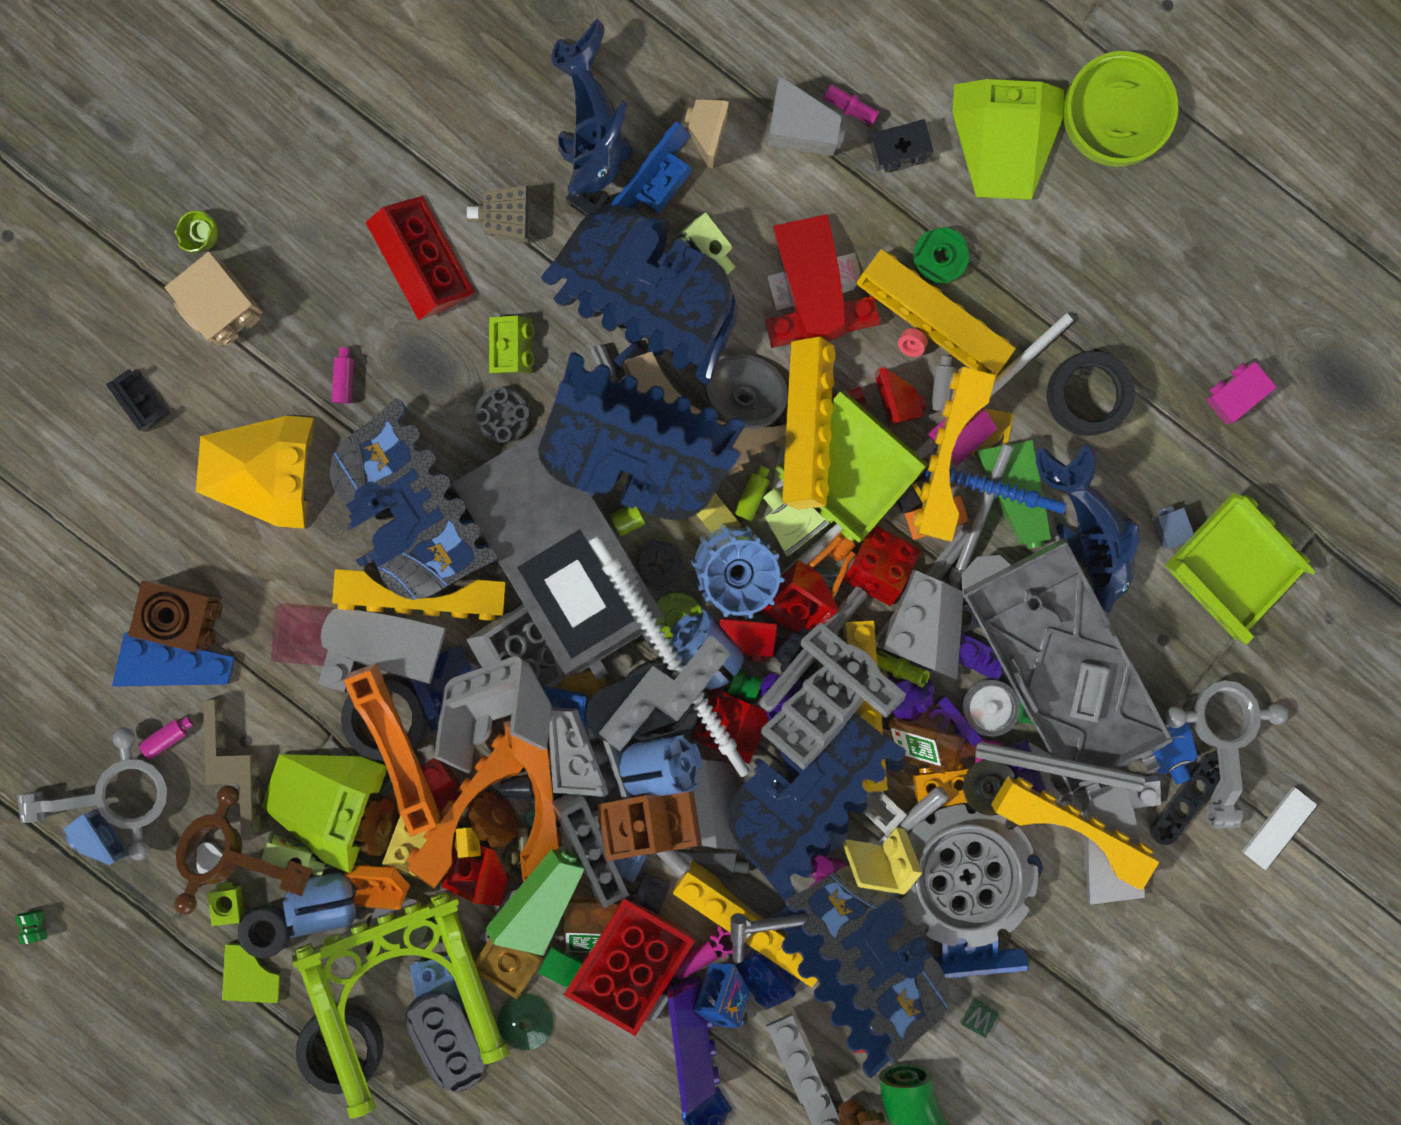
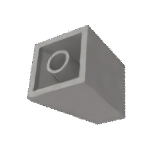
[767,78,845,156]

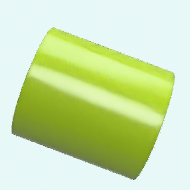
[609,506,645,537]

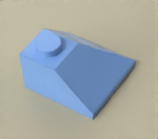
[64,808,129,865]

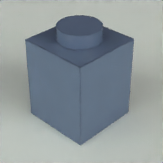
[1151,505,1194,549]

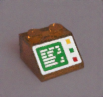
[889,720,965,774]
[564,897,621,954]

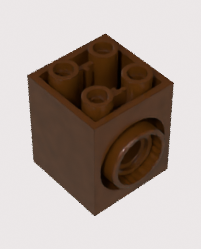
[128,580,223,652]

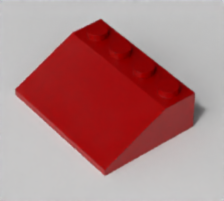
[564,898,695,1036]

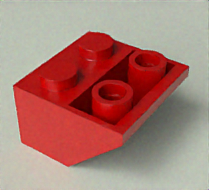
[691,688,769,764]

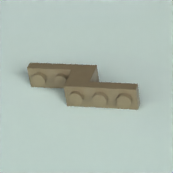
[203,698,262,840]

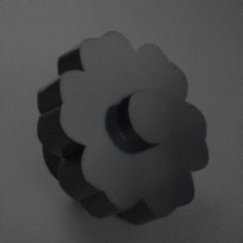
[773,627,818,684]

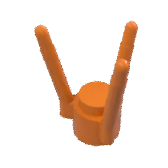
[807,532,856,599]

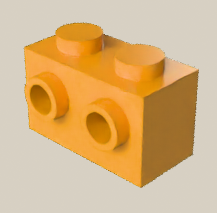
[912,762,969,807]

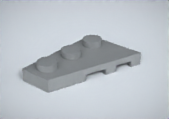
[548,707,608,796]

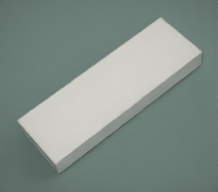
[1241,787,1317,870]

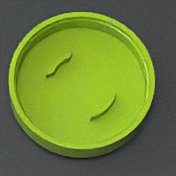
[1063,51,1178,167]

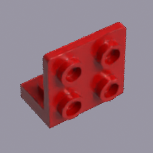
[842,526,920,606]

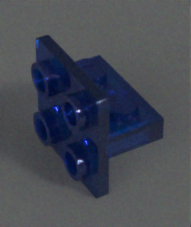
[735,948,801,1009]

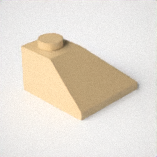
[684,100,729,168]

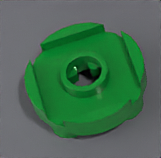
[913,227,969,284]

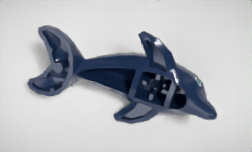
[551,18,633,196]
[1036,446,1140,616]

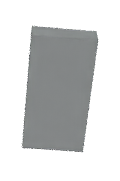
[1070,661,1110,723]

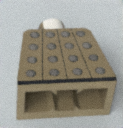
[467,186,531,244]

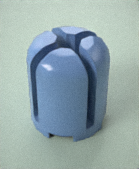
[669,609,744,690]
[619,735,702,797]
[283,872,356,938]

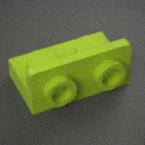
[489,316,534,374]

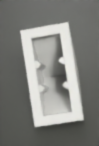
[864,792,907,836]

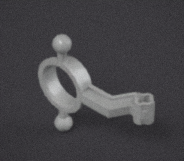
[1164,680,1289,829]
[17,727,167,860]

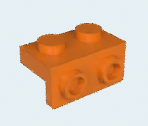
[344,864,410,910]

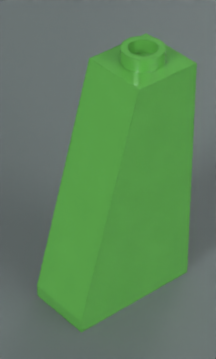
[974,440,1051,549]
[486,849,584,955]

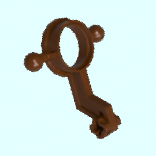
[174,785,312,915]

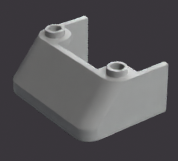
[434,656,551,773]

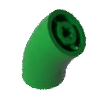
[879,1064,951,1125]

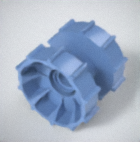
[690,524,784,618]

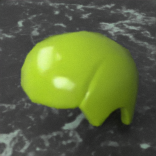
[174,210,218,253]

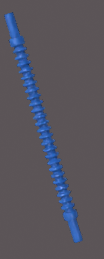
[922,458,1067,514]

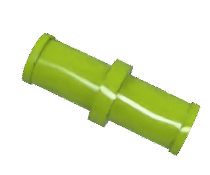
[877,650,930,687]

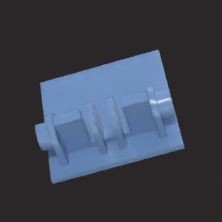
[409,955,465,1009]

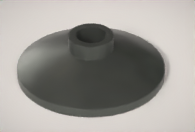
[963,760,1016,816]

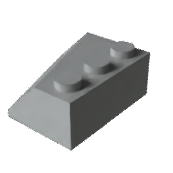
[880,570,963,679]
[466,604,564,688]
[680,756,740,850]

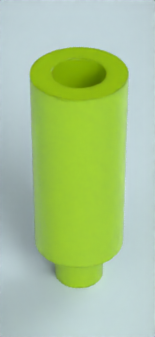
[733,465,770,522]

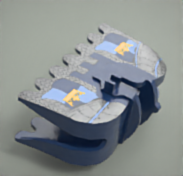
[329,398,497,600]
[765,866,949,1079]

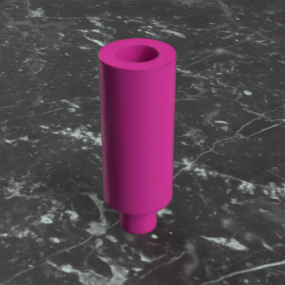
[331,347,354,404]
[138,716,194,760]
[670,941,719,981]

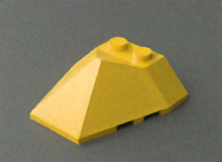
[196,416,315,529]

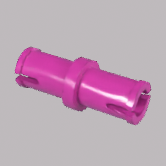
[823,83,880,127]

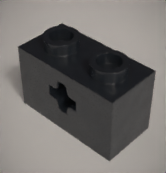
[868,119,934,173]

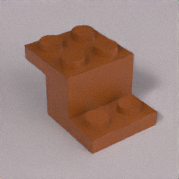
[598,791,702,861]

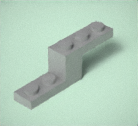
[599,635,730,751]
[766,1013,840,1125]

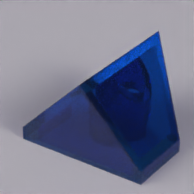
[681,1086,733,1125]

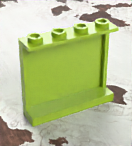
[775,391,928,542]
[1164,493,1315,645]

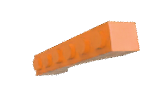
[344,663,442,837]
[504,721,562,881]
[406,732,524,889]

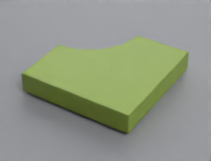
[222,943,281,1003]

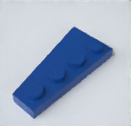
[112,632,236,687]

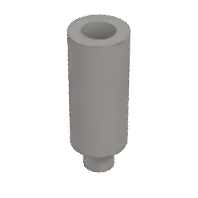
[931,356,956,412]

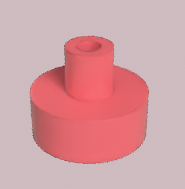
[898,328,928,357]

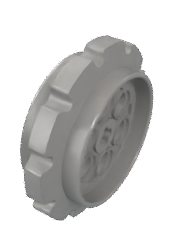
[898,804,1038,948]

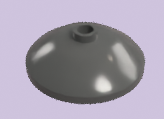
[705,354,788,429]

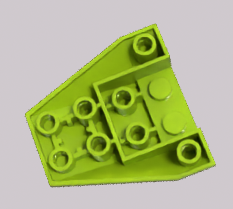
[952,79,1064,200]
[261,754,387,873]

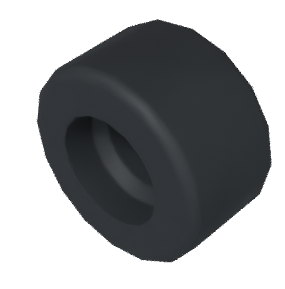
[238,905,292,958]

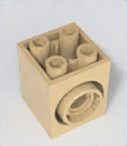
[164,251,263,347]

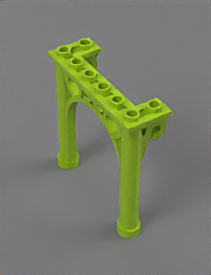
[292,892,510,1119]

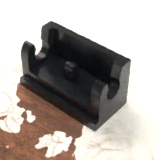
[106,369,170,432]

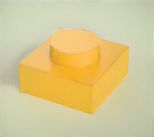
[454,828,481,858]

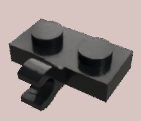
[619,872,671,914]

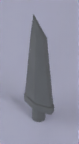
[678,851,749,880]

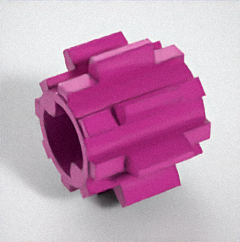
[710,925,733,959]

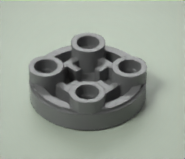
[474,387,531,444]

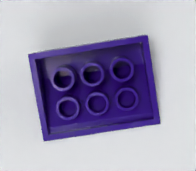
[668,976,720,1113]

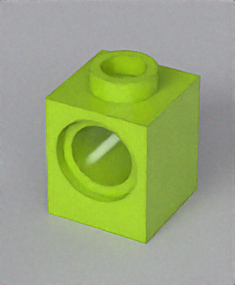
[208,882,245,926]

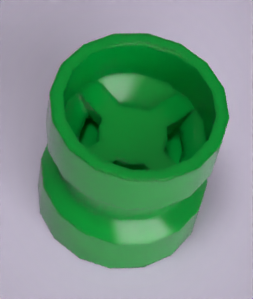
[727,669,763,704]
[15,910,48,944]

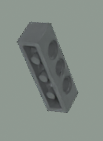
[552,794,629,908]

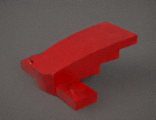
[765,214,880,348]

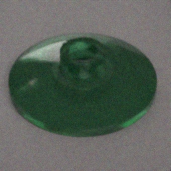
[498,994,553,1050]

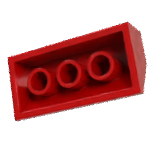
[365,195,476,321]

